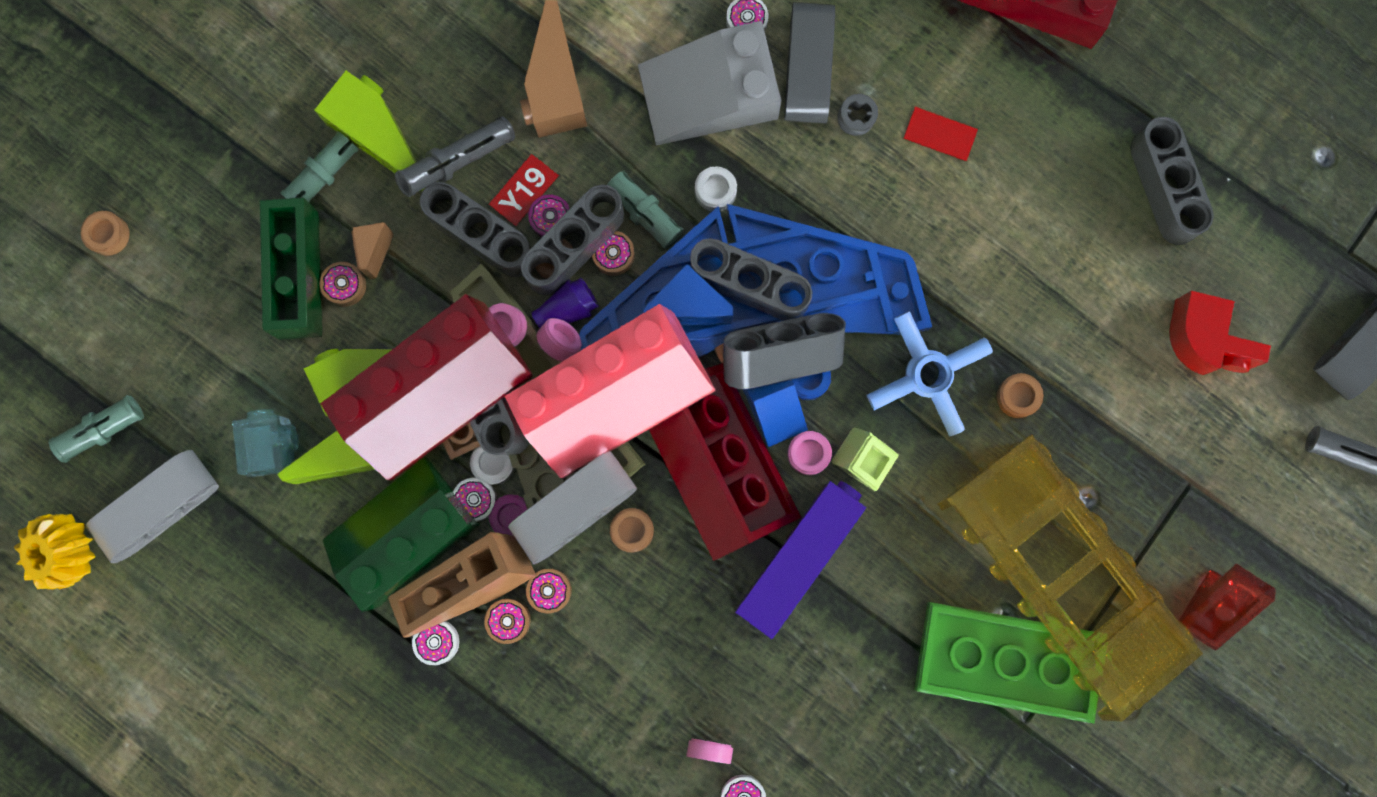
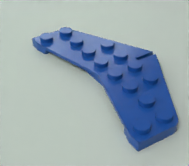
[579,204,932,358]

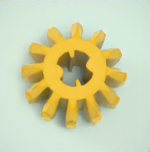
[14,514,96,590]

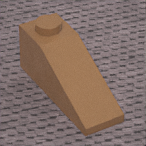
[520,0,587,138]
[388,532,536,637]

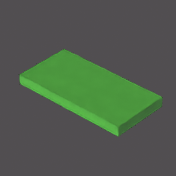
[914,602,1106,724]

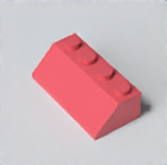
[505,304,716,479]

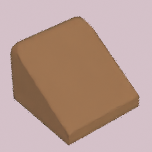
[352,222,393,279]

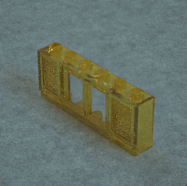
[937,435,1203,721]

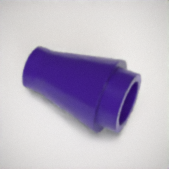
[531,277,599,328]

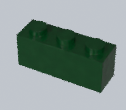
[260,198,322,340]

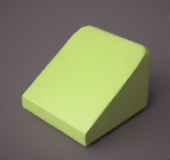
[832,428,899,491]

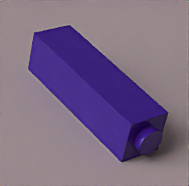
[734,481,867,639]

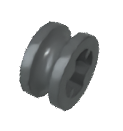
[837,94,878,136]

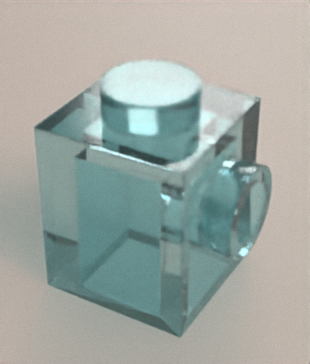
[232,409,299,477]

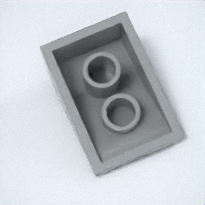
[638,21,781,146]

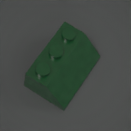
[323,457,480,612]

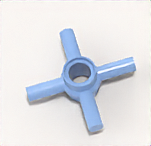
[867,311,993,436]

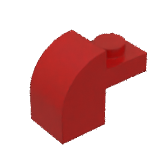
[1169,291,1271,375]

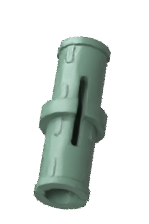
[280,131,359,202]
[607,171,684,249]
[48,395,144,463]

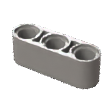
[85,450,219,563]
[508,451,637,564]

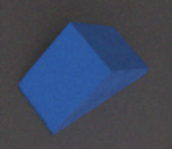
[643,264,733,325]
[743,380,808,448]

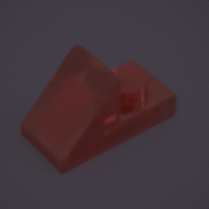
[1178,563,1276,651]

